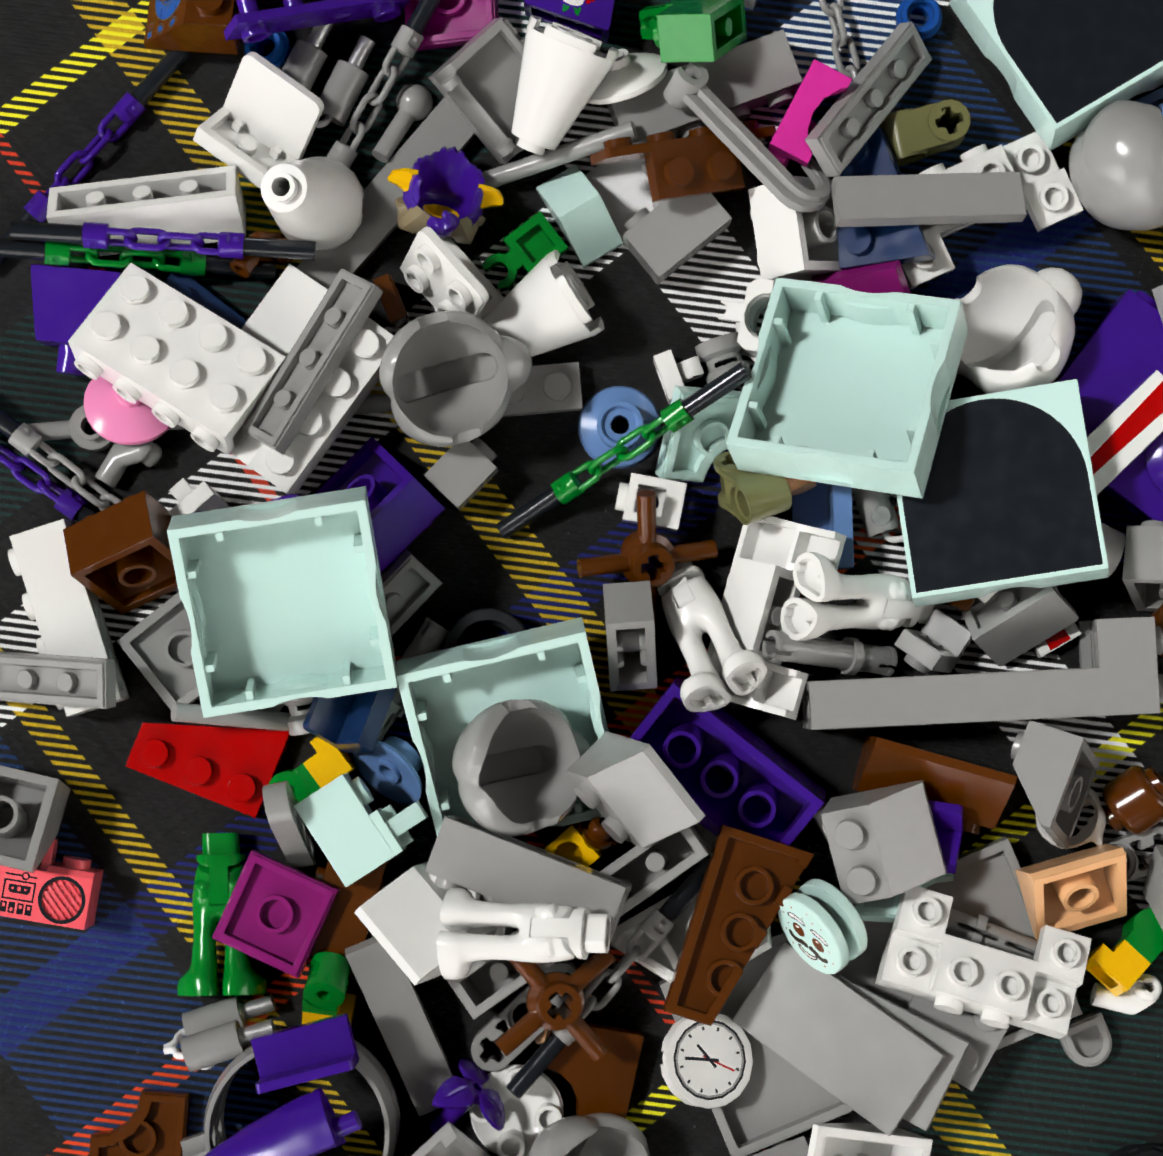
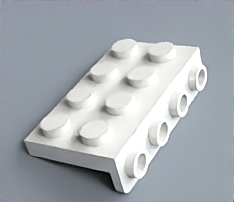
[68,263,286,454]

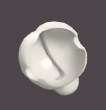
[956,264,1082,394]

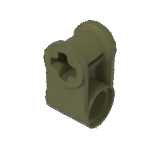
[879,99,971,167]
[714,451,792,525]

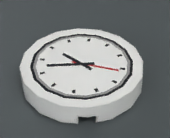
[660,1014,753,1109]

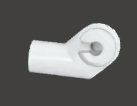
[1090,974,1162,1015]

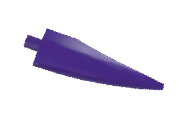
[204,1088,362,1156]

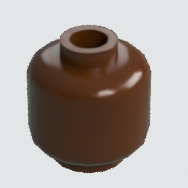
[1102,765,1163,836]

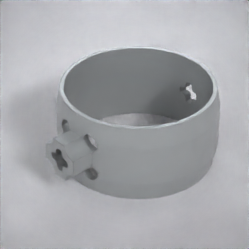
[180,1027,401,1156]

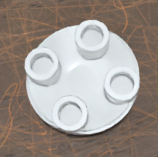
[469,1064,564,1156]

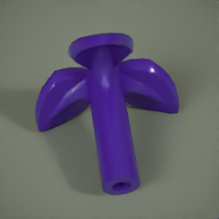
[429,1058,505,1134]

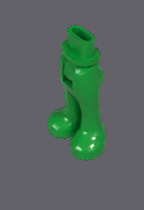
[177,833,267,996]

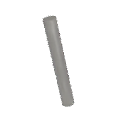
[171,702,290,731]

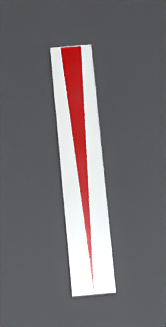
[978,370,1163,605]

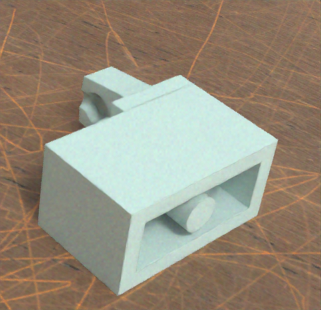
[294,773,428,887]

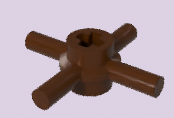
[577,490,718,625]
[494,951,616,1061]

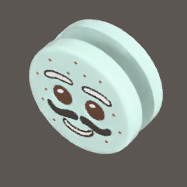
[778,879,868,974]

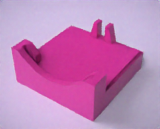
[768,59,852,168]

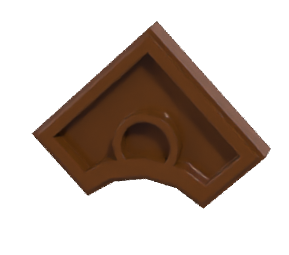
[544,1022,644,1118]
[89,1088,191,1156]

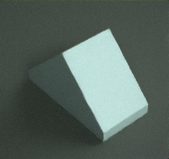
[536,164,623,268]

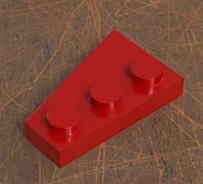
[125,722,290,818]

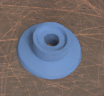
[578,386,661,469]
[352,736,422,805]

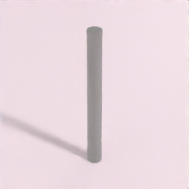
[482,121,638,188]

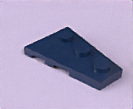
[837,127,935,270]

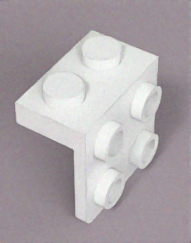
[193,52,324,189]
[400,226,504,319]

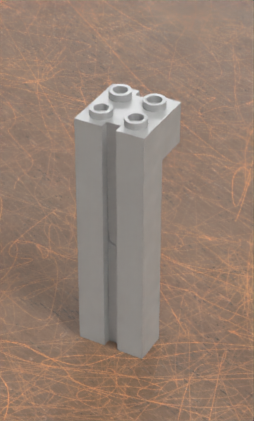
[802,616,1163,730]

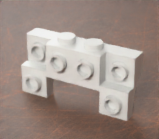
[902,132,1084,290]
[708,516,847,720]
[875,886,1092,1039]

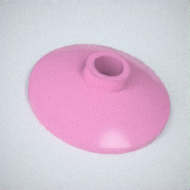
[84,376,170,445]

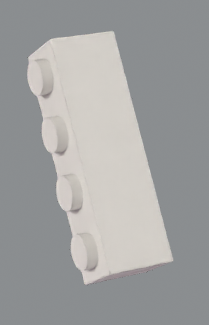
[46,165,246,256]
[8,519,130,716]

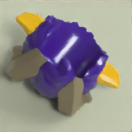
[387,146,504,245]

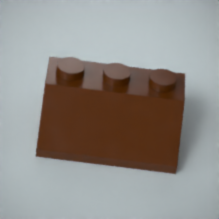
[851,735,1018,835]

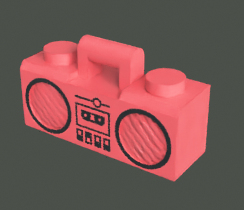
[0,839,104,930]

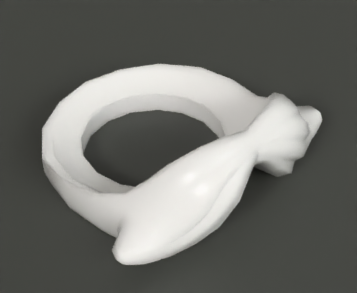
[1035,788,1106,849]

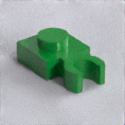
[482,211,569,292]

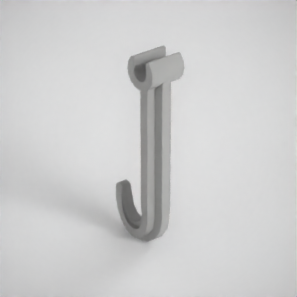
[663,62,831,213]

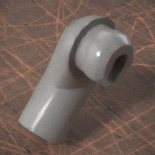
[94,441,162,488]

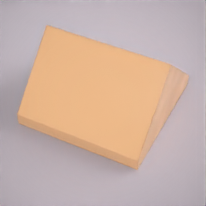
[1015,844,1127,941]

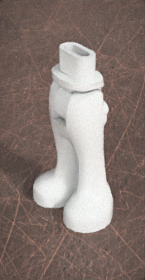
[780,552,935,641]
[657,562,768,712]
[437,888,611,980]

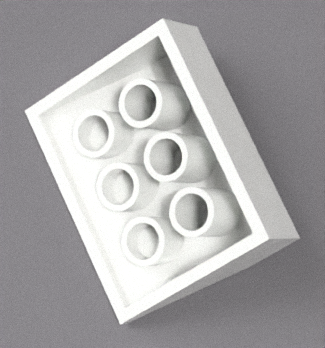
[230,263,394,495]

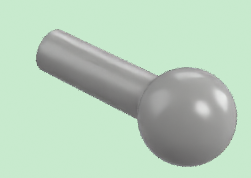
[372,84,433,163]

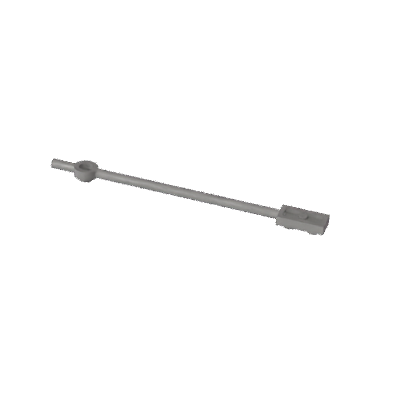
[27,362,583,451]

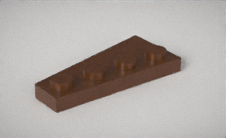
[663,824,814,1026]

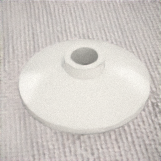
[587,49,668,105]

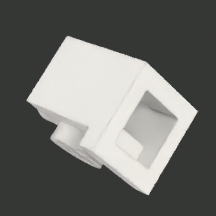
[615,473,687,533]

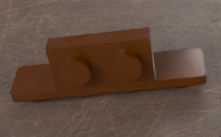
[590,120,776,202]

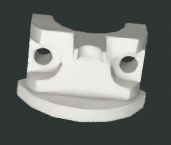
[718,278,775,362]

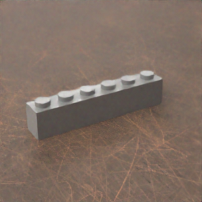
[447,825,713,1020]

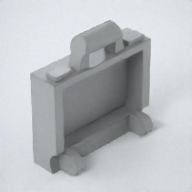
[429,18,525,164]

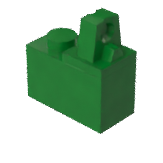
[639,0,747,63]

